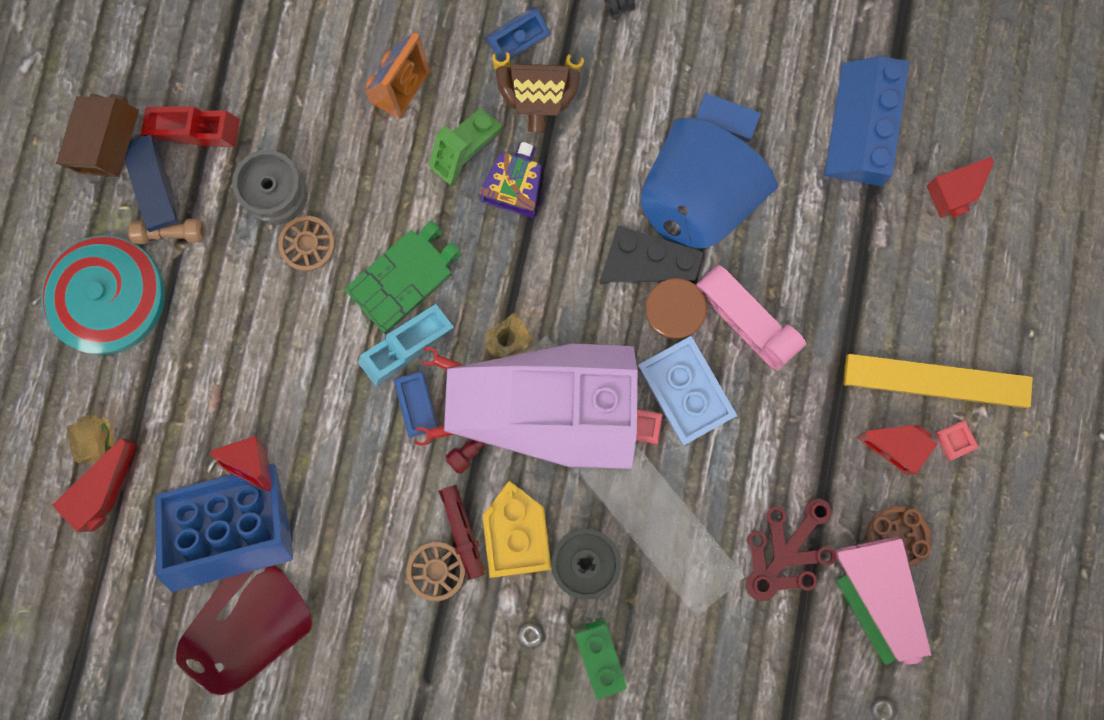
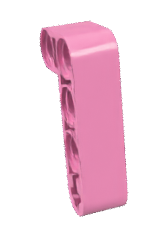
[696,265,806,371]

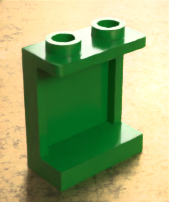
[574,618,627,700]

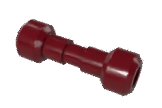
[445,439,486,474]

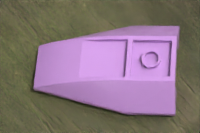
[444,344,637,469]

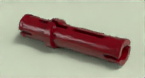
[438,485,486,580]

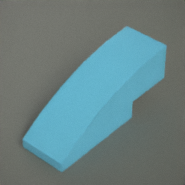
[358,304,454,387]

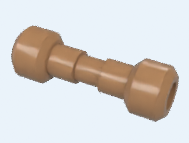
[128,218,206,244]

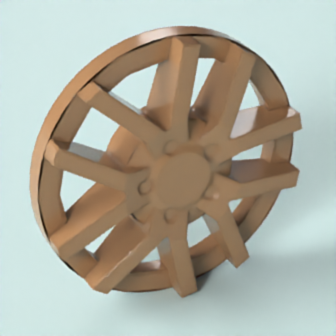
[278,216,335,272]
[407,542,465,601]

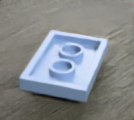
[637,336,737,446]

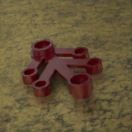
[746,499,836,601]

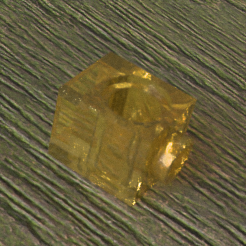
[484,313,533,359]

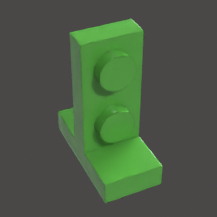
[429,107,502,186]

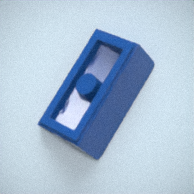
[484,7,551,62]

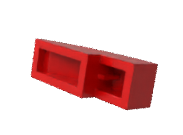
[140,106,240,147]

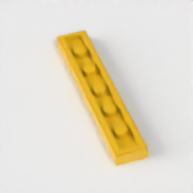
[843,354,1033,408]

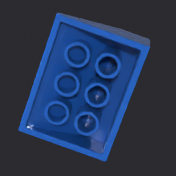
[155,464,293,592]

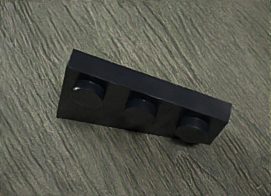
[599,226,704,284]

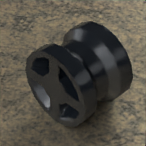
[604,0,636,19]

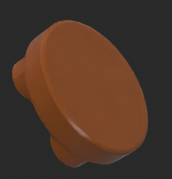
[645,278,707,340]
[866,506,931,568]

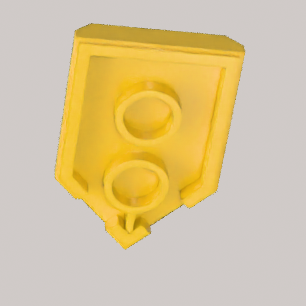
[482,481,552,578]

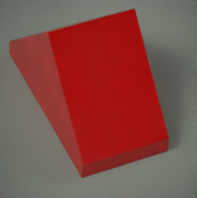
[210,436,272,492]

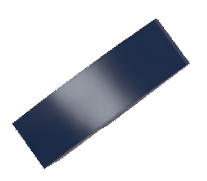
[125,135,178,232]

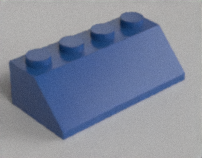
[824,56,909,186]

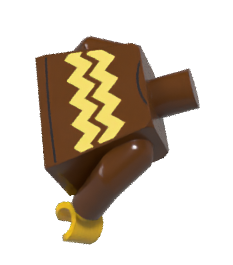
[492,52,584,133]

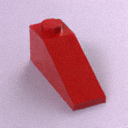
[52,438,137,532]

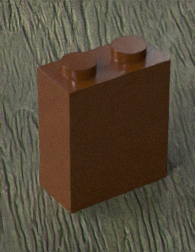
[56,94,139,177]

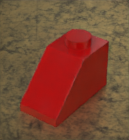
[927,157,994,218]
[857,425,937,475]

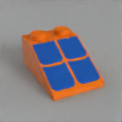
[365,32,430,120]

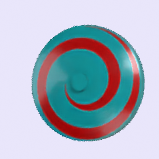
[41,235,165,355]

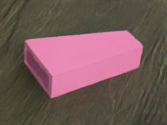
[834,536,931,664]

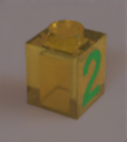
[66,415,114,464]

